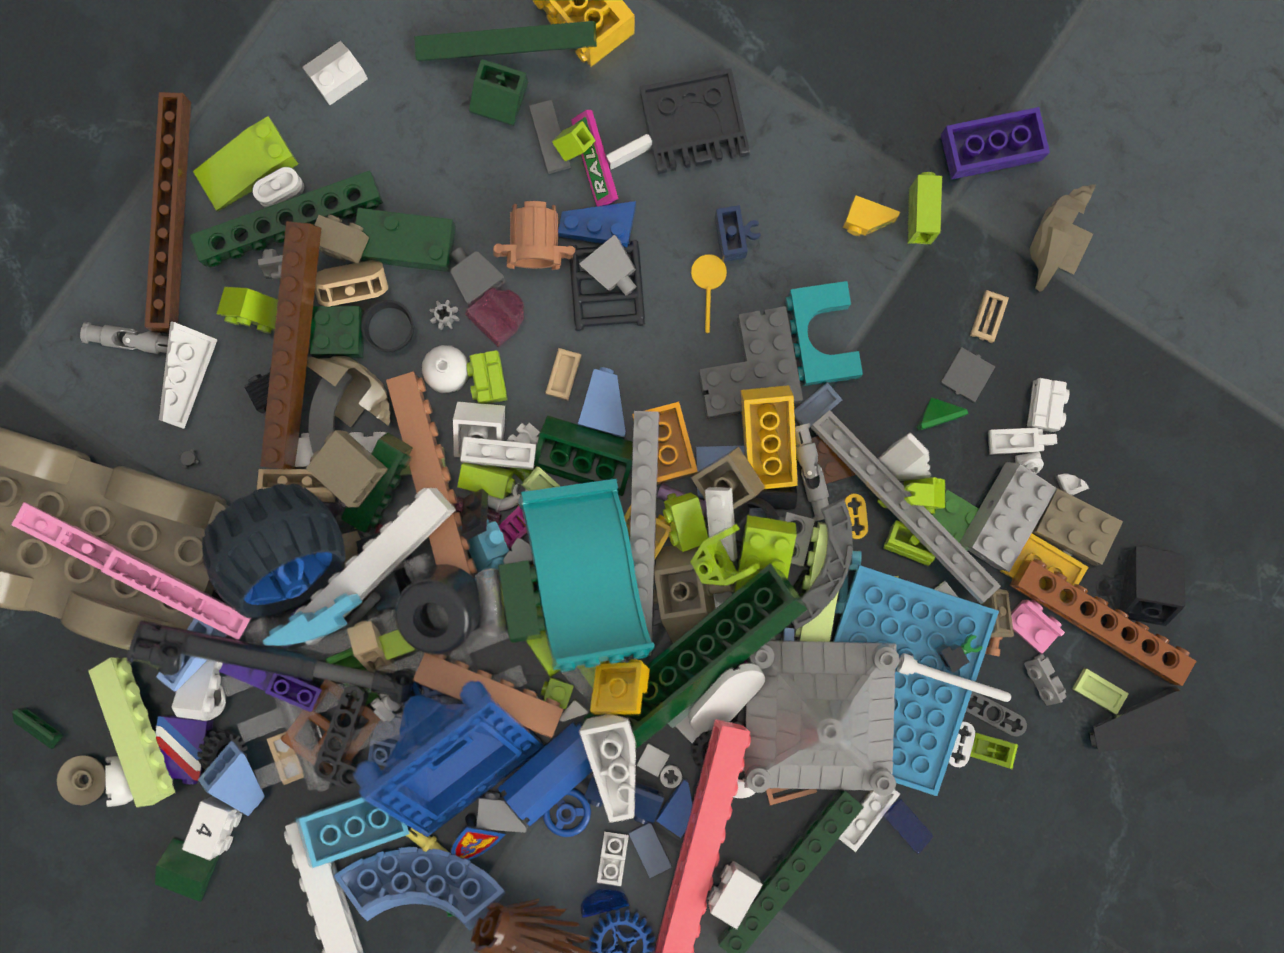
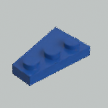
[558,201,636,247]

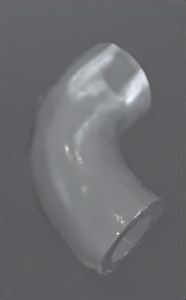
[476,569,506,636]

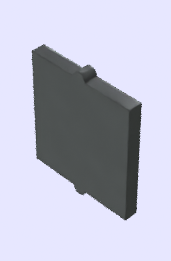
[941,347,995,403]

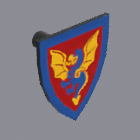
[451,814,506,860]

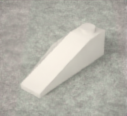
[878,433,931,481]
[580,714,636,822]

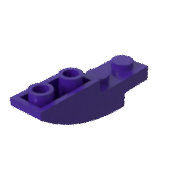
[219,663,322,712]

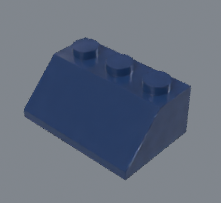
[584,773,664,824]

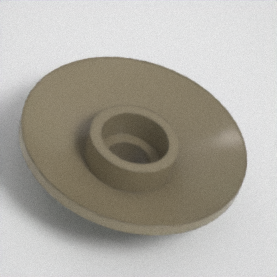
[57,755,106,805]

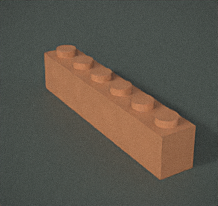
[413,653,564,739]

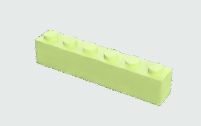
[794,522,838,642]
[88,658,175,807]

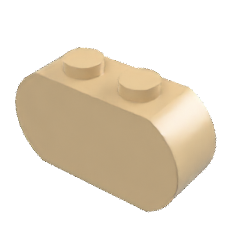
[315,260,388,307]

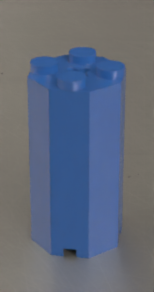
[498,721,593,826]

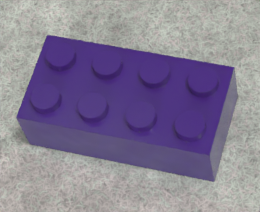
[941,107,1050,180]

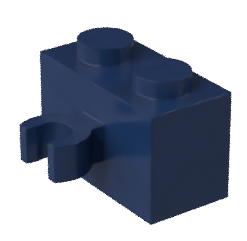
[715,205,761,262]

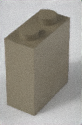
[306,430,388,507]

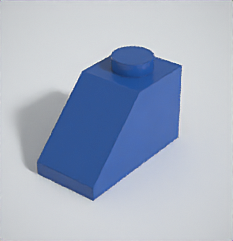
[656,777,693,838]

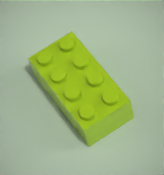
[732,515,797,595]

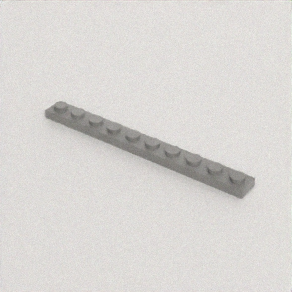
[811,410,1001,604]
[630,411,659,656]

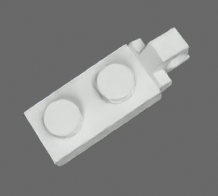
[988,428,1057,455]

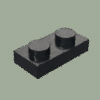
[461,489,488,540]

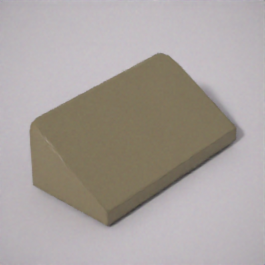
[979,589,1014,637]

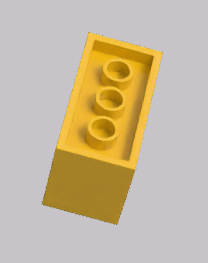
[533,0,634,67]

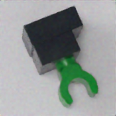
[936,634,983,672]

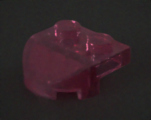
[465,288,524,347]

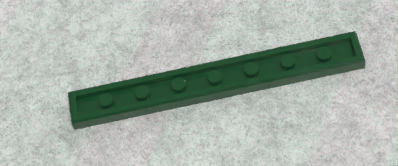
[414,21,597,61]

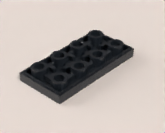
[449,625,547,675]

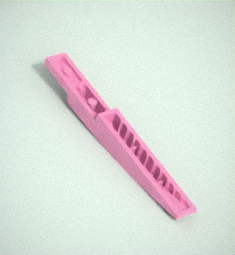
[12,503,251,640]

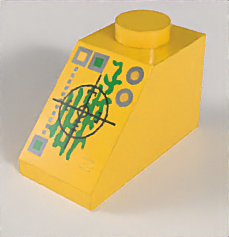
[843,196,900,236]

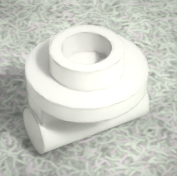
[1015,452,1044,474]

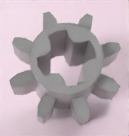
[429,300,459,330]

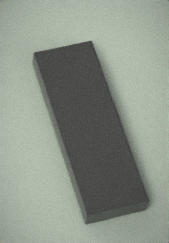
[529,100,571,174]

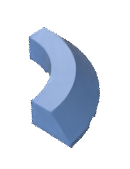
[334,847,505,931]

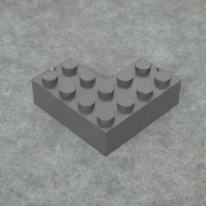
[699,306,803,420]

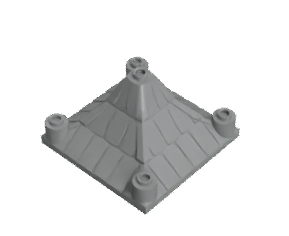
[744,640,899,796]

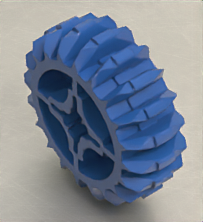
[589,909,655,953]

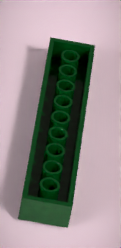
[584,563,808,750]

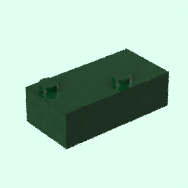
[356,208,456,272]

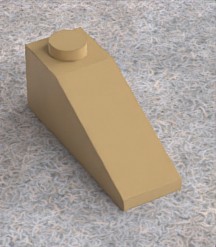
[347,621,398,673]

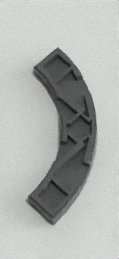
[308,372,353,454]
[792,499,853,629]

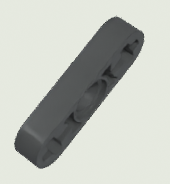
[966,691,1027,736]

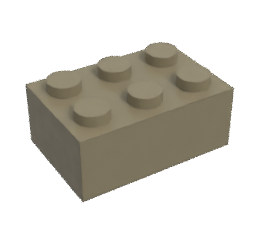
[1032,488,1123,565]

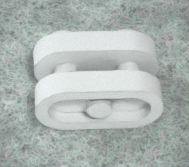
[253,167,304,208]

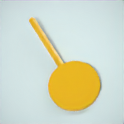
[691,254,727,333]

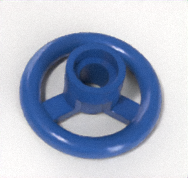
[543,789,591,837]

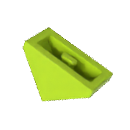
[970,733,1018,769]

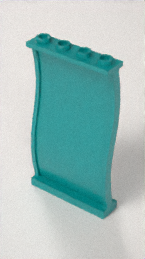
[518,479,654,672]

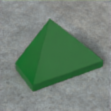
[917,397,968,431]

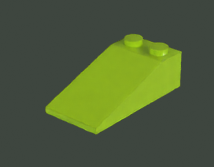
[193,116,298,212]

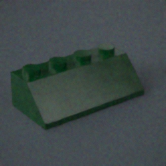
[534,415,633,496]

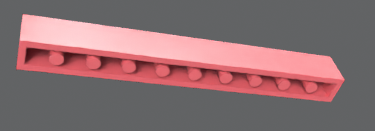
[654,719,751,953]

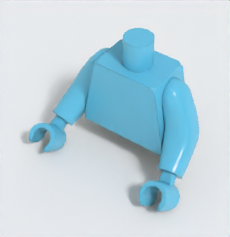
[468,519,509,589]

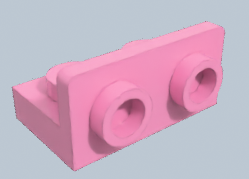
[1011,600,1065,654]

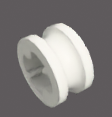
[660,765,682,788]

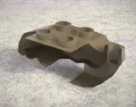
[1029,184,1096,292]
[307,356,390,427]

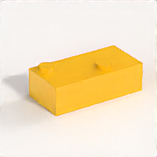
[741,385,798,489]

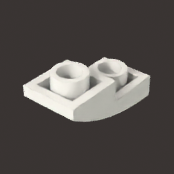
[597,832,629,887]

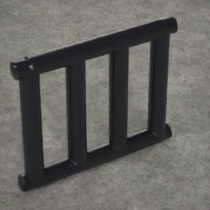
[569,240,645,331]

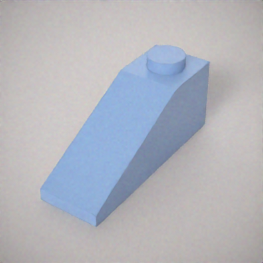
[156,618,227,691]

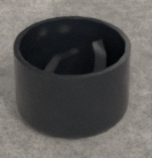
[395,564,485,655]

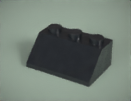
[355,532,418,611]

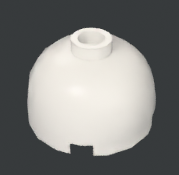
[422,345,469,393]
[106,756,133,807]

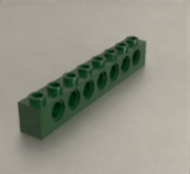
[190,170,383,267]
[717,789,864,953]

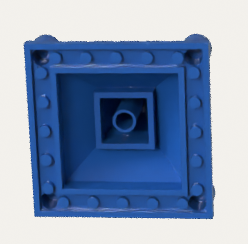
[354,681,544,837]

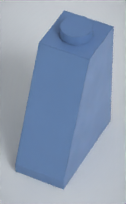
[578,367,626,439]
[198,741,265,816]

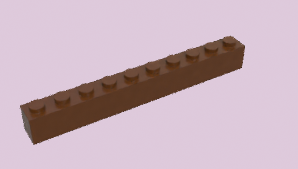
[145,92,191,333]
[260,221,322,469]

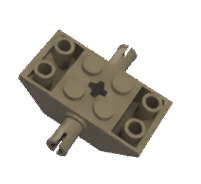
[653,545,734,643]

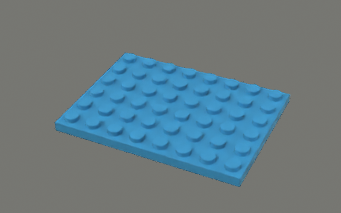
[833,565,999,796]

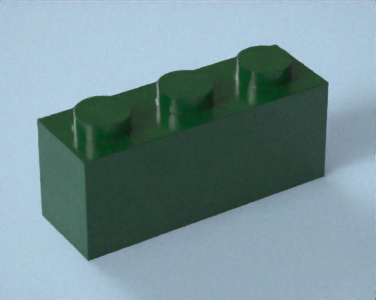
[498,560,545,643]

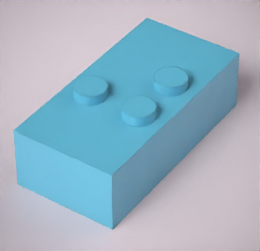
[295,796,409,868]

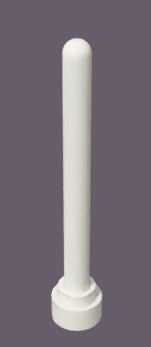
[897,653,1011,702]

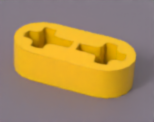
[844,494,868,539]

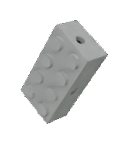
[960,462,1057,572]

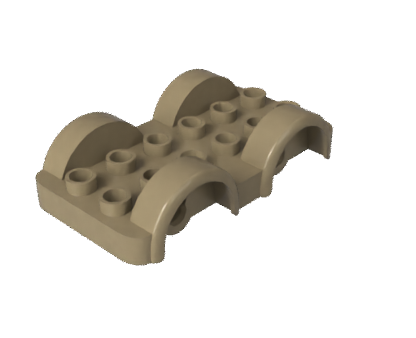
[0,427,229,650]

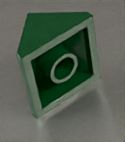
[155,837,219,902]

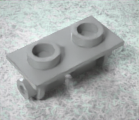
[1023,654,1067,706]

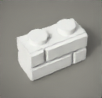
[1027,378,1069,432]

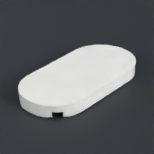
[688,664,765,732]

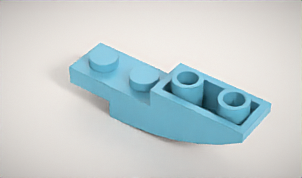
[263,593,362,646]

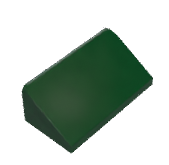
[12,707,63,749]

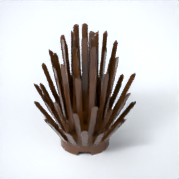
[471,898,593,953]

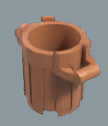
[493,201,575,270]

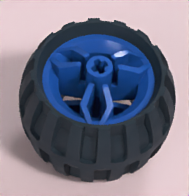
[202,483,346,619]

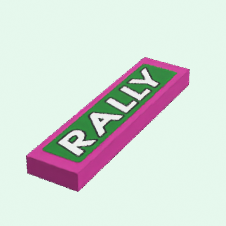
[571,110,618,206]

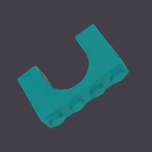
[785,281,863,386]

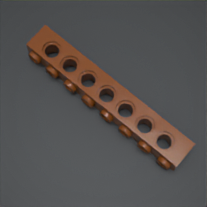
[1010,559,1196,686]

